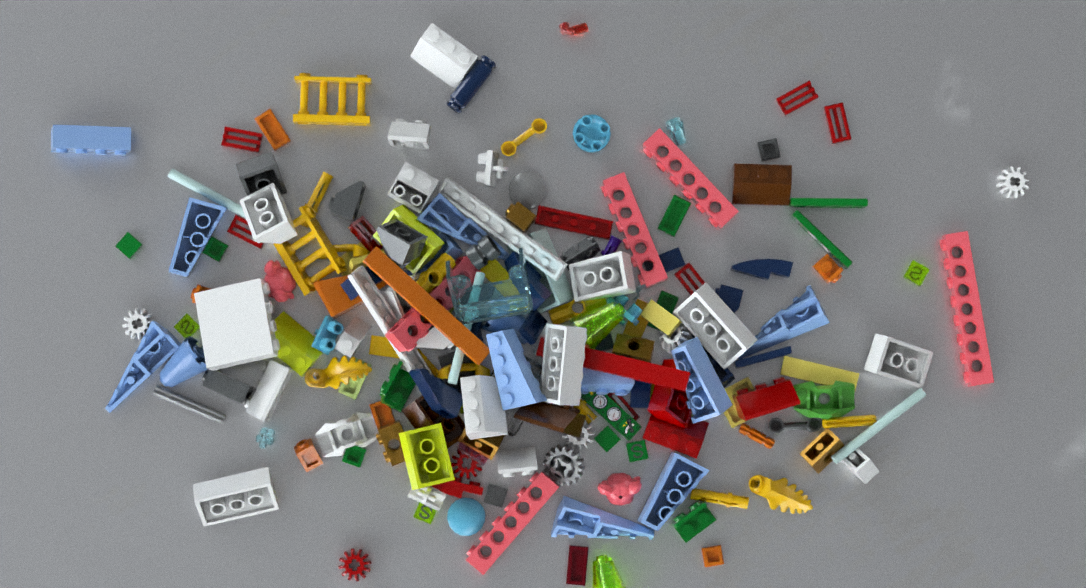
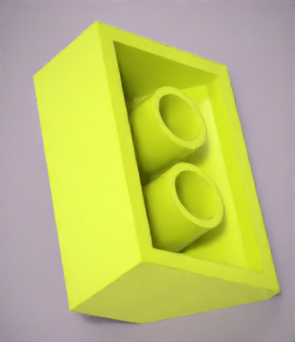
[373,205,445,274]
[274,311,323,377]
[399,423,455,490]

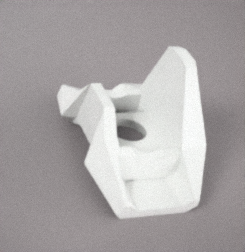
[315,412,378,457]

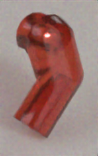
[559,22,588,35]

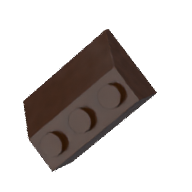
[732,164,792,206]
[402,395,465,449]
[513,401,586,438]

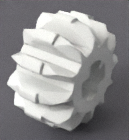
[997,166,1030,199]
[122,308,153,341]
[659,323,693,354]
[562,420,595,452]

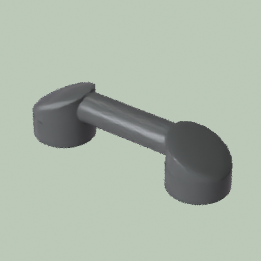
[768,418,822,434]

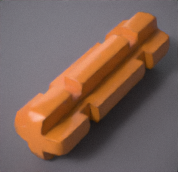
[739,423,775,449]

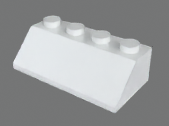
[673,283,757,369]
[540,323,587,406]
[193,467,279,527]

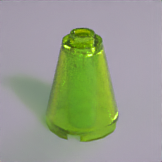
[570,302,625,349]
[593,555,626,588]

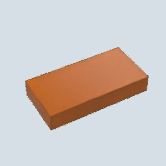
[254,109,291,151]
[369,401,395,428]

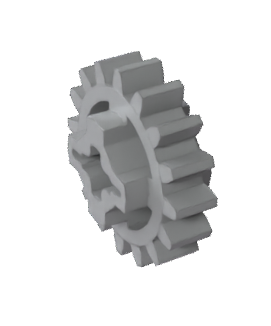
[543,444,585,486]

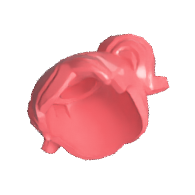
[263,260,296,302]
[597,473,642,506]

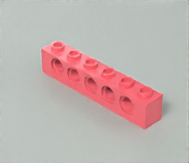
[642,128,739,229]
[601,172,668,288]
[385,256,481,352]
[466,471,560,575]

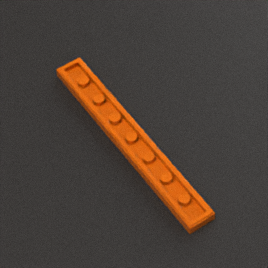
[362,246,490,365]

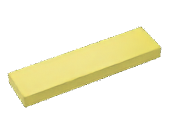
[780,356,859,392]

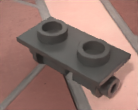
[560,236,601,271]

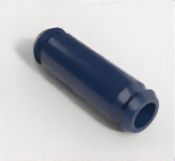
[447,55,496,113]

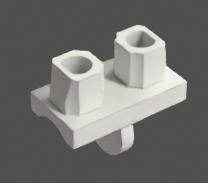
[476,150,508,187]
[407,486,447,511]

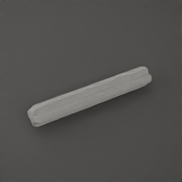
[153,385,226,423]

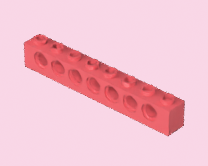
[940,231,994,387]

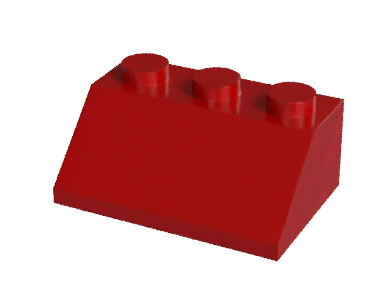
[647,359,692,428]
[732,377,801,421]
[642,414,709,459]

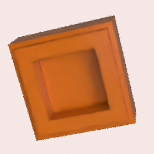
[701,545,724,567]

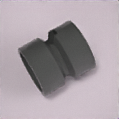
[465,235,501,270]

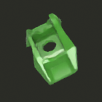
[794,381,855,419]

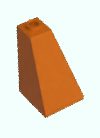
[313,275,387,319]

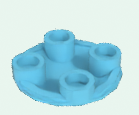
[573,114,611,153]
[447,498,485,536]

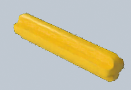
[822,415,877,428]

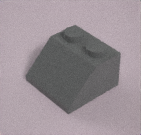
[236,151,287,196]
[328,181,366,222]
[377,219,427,265]

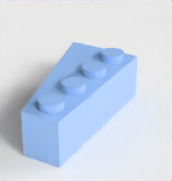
[51,125,131,156]
[168,197,227,278]
[486,329,547,411]
[671,337,732,424]
[581,368,635,396]
[637,452,710,531]

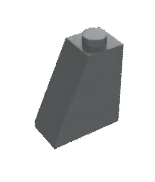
[202,370,254,404]

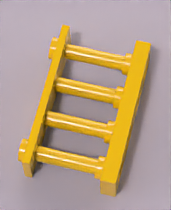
[293,73,372,126]
[273,205,347,296]

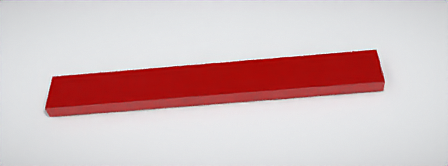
[536,337,691,392]

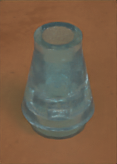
[665,116,687,146]

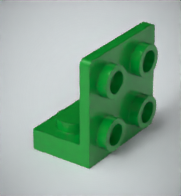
[379,361,416,413]
[672,501,716,543]

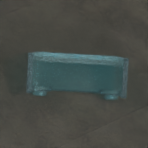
[446,247,533,324]

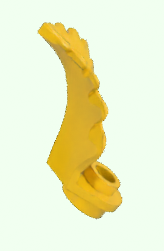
[305,355,372,389]
[749,475,813,514]

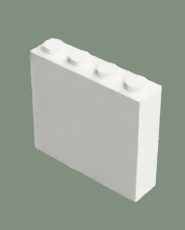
[194,278,280,371]

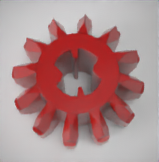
[451,447,484,480]
[338,548,372,581]

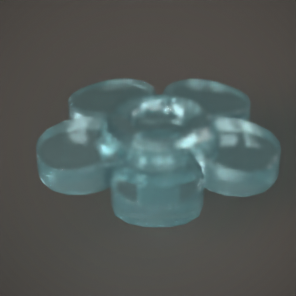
[256,427,275,449]

